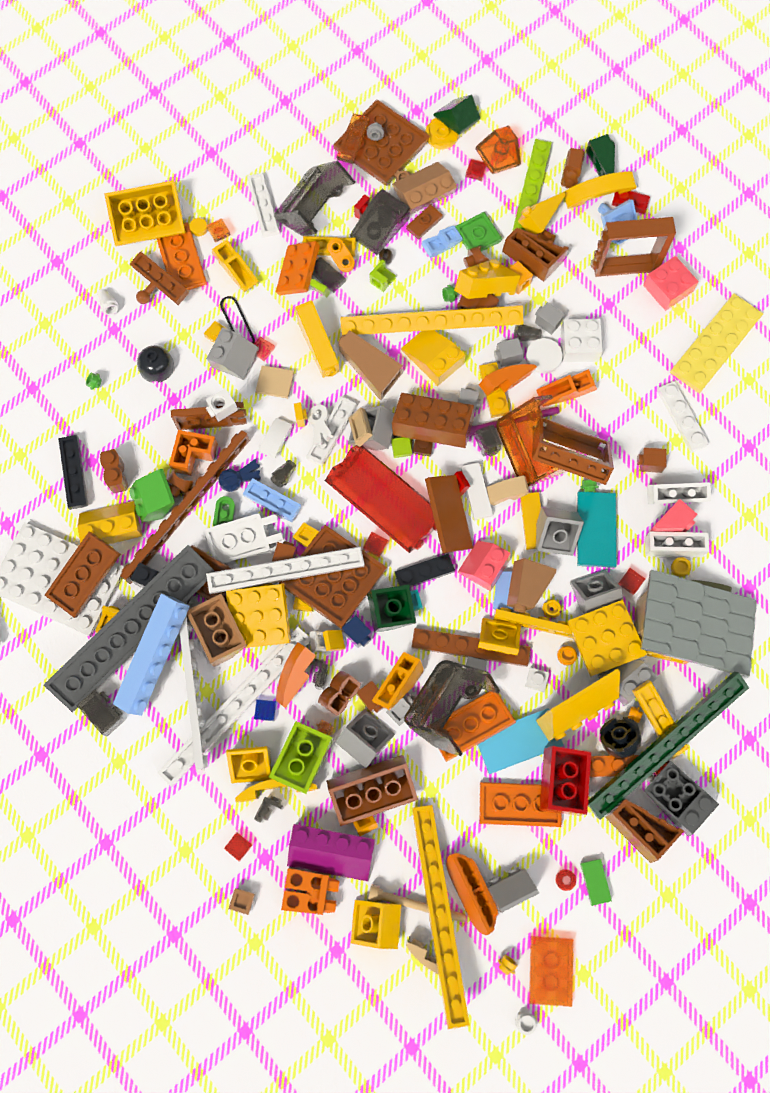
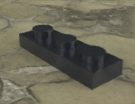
[394,553,455,588]

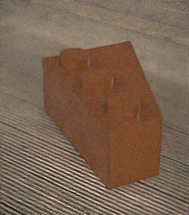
[502,228,570,282]
[605,799,684,863]

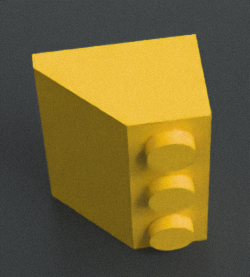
[77,501,143,544]

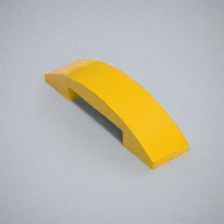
[564,171,637,209]
[235,779,318,803]

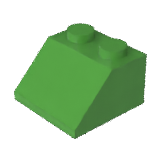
[129,469,175,523]

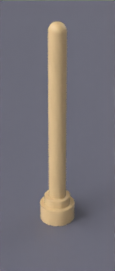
[367,884,466,922]

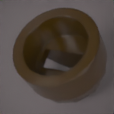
[379,248,393,264]

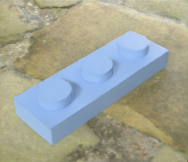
[243,478,301,522]

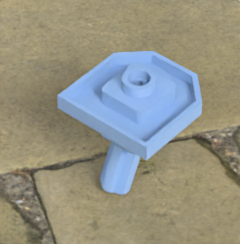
[598,199,637,245]

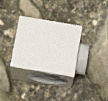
[206,388,238,422]

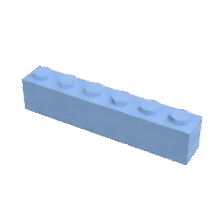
[113,594,190,716]

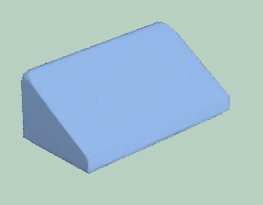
[493,571,513,612]

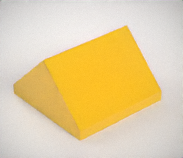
[226,746,271,783]

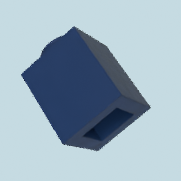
[341,615,372,648]

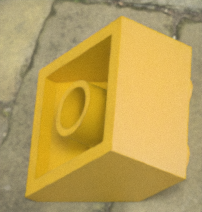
[350,900,401,949]

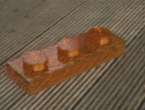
[336,113,370,164]

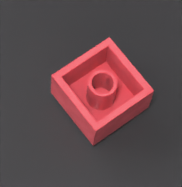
[643,255,699,311]

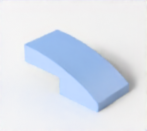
[421,225,463,258]

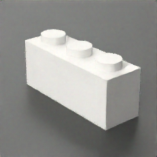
[647,482,711,504]
[645,532,709,558]

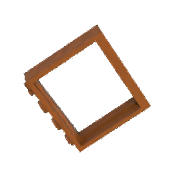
[591,217,676,277]
[532,417,614,485]

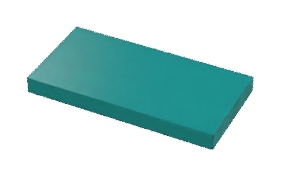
[577,492,617,568]

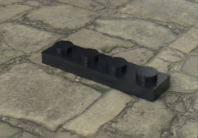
[58,435,88,510]

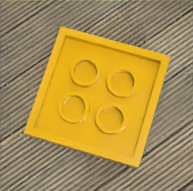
[226,584,292,648]
[567,600,647,677]

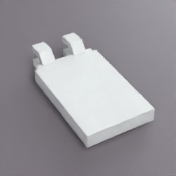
[204,513,284,563]

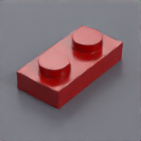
[611,191,651,215]

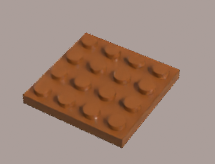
[333,99,430,186]
[279,525,387,628]

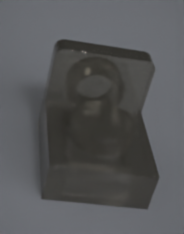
[309,659,329,691]
[254,795,285,823]

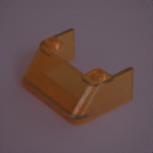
[496,395,567,487]

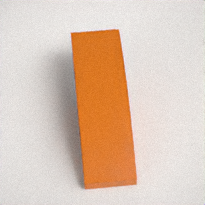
[479,364,537,396]
[536,369,597,407]
[276,642,316,708]

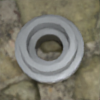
[367,123,384,141]

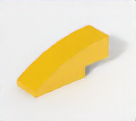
[212,239,259,292]

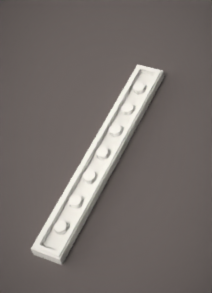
[206,547,364,594]

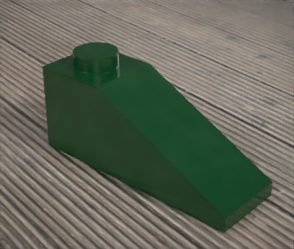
[586,134,615,177]

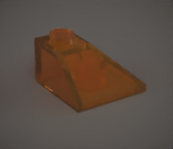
[475,125,521,175]

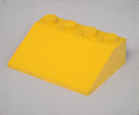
[104,180,185,247]
[536,669,620,741]

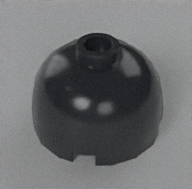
[137,345,174,383]
[600,717,642,759]

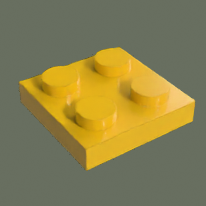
[478,618,521,655]

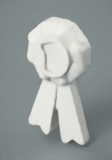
[307,404,334,447]

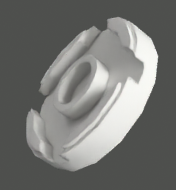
[526,338,563,374]

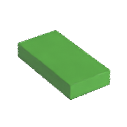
[580,859,612,906]

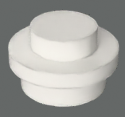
[515,1012,537,1036]

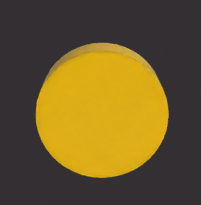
[189,218,208,237]
[671,557,691,577]

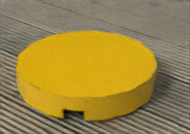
[425,118,459,150]

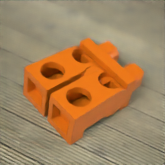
[281,868,340,915]

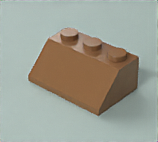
[392,162,457,216]
[187,594,247,667]

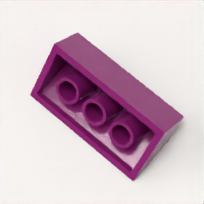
[287,824,375,882]

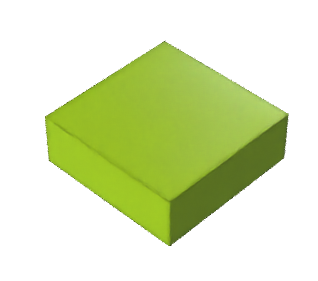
[310,279,330,298]
[391,437,412,458]

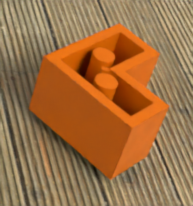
[169,430,218,476]

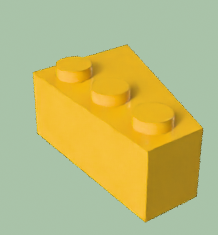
[454,259,521,299]

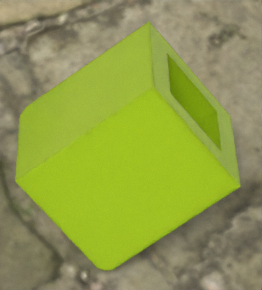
[369,259,396,293]

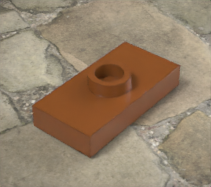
[406,204,443,240]

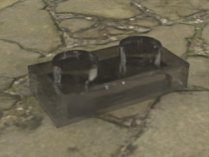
[312,256,346,293]

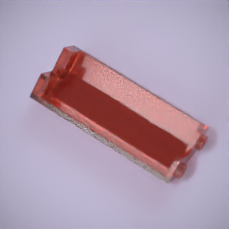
[324,445,437,553]

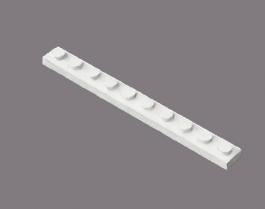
[157,627,311,787]

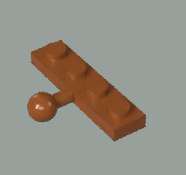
[129,251,190,306]

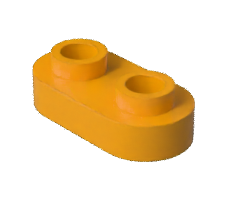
[327,238,355,273]

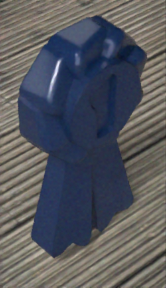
[218,459,261,492]

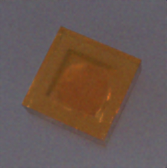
[206,218,230,243]

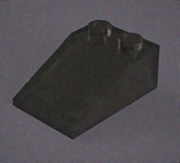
[350,188,410,255]

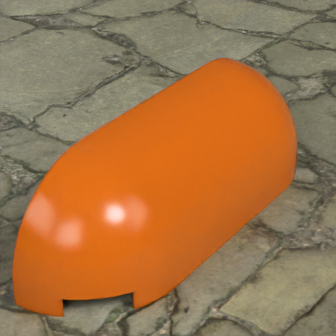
[446,853,498,935]

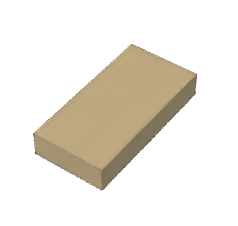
[348,407,373,447]

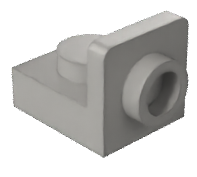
[386,693,420,726]

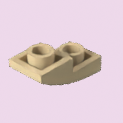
[486,476,530,506]
[406,939,438,974]

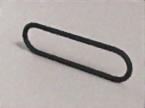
[220,296,255,344]

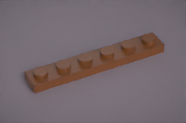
[411,628,531,667]

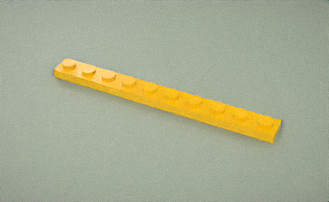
[340,305,523,335]
[493,607,688,665]
[412,805,470,1030]

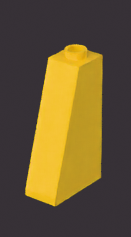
[295,300,339,378]

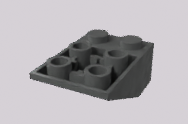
[644,761,719,837]

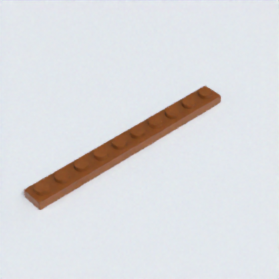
[120,430,250,585]

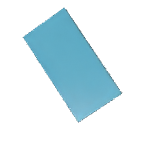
[477,708,564,775]

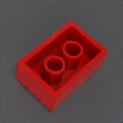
[539,746,591,816]

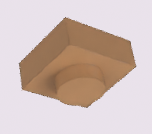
[228,888,255,915]

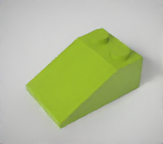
[269,721,333,794]

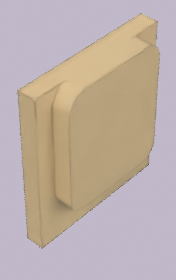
[255,365,294,399]

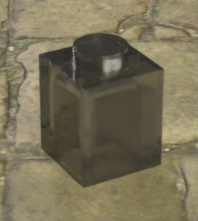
[475,424,502,457]

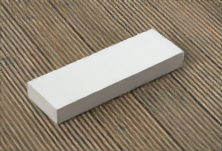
[461,462,493,521]

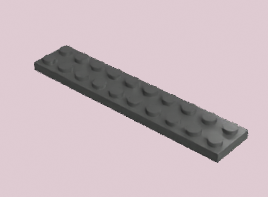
[43,545,215,713]

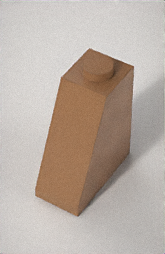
[507,558,557,613]

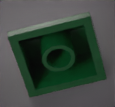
[367,585,417,633]

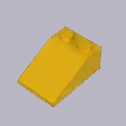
[401,330,466,387]

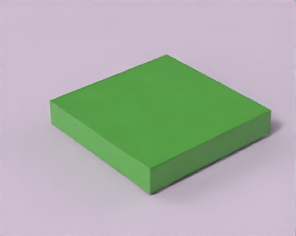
[455,212,502,252]

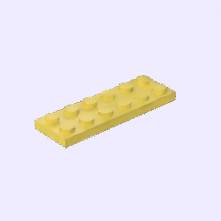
[670,294,763,394]

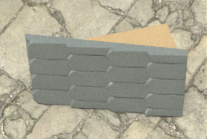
[634,570,757,678]

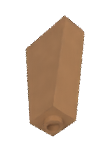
[338,330,403,400]

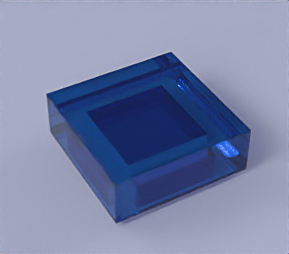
[254,699,277,722]

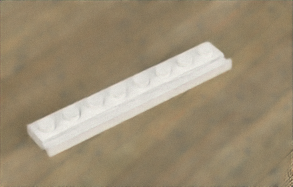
[180,617,209,775]

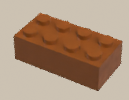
[392,392,474,448]

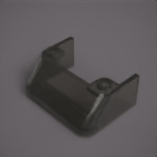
[274,160,356,236]
[404,660,500,757]

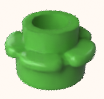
[442,285,457,303]
[86,372,102,390]
[580,480,599,492]

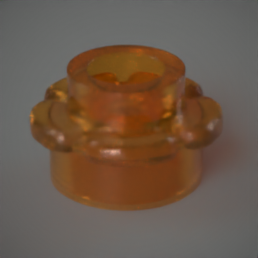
[316,719,335,736]

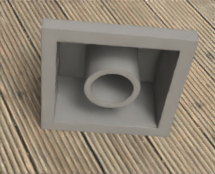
[206,327,259,380]
[348,406,395,451]
[536,507,584,556]
[570,569,623,614]
[597,659,658,706]
[335,709,395,768]
[487,867,540,913]

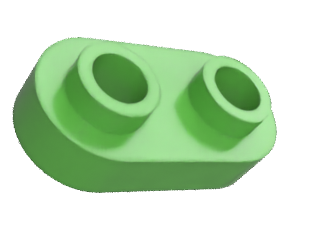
[213,496,236,527]

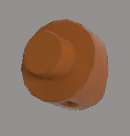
[463,245,489,268]
[167,469,194,498]

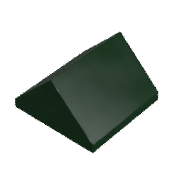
[433,94,480,135]

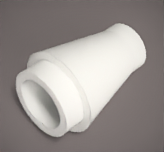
[97,289,118,315]

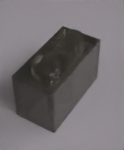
[77,689,125,737]

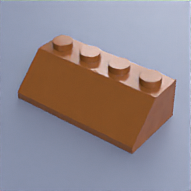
[326,755,418,827]

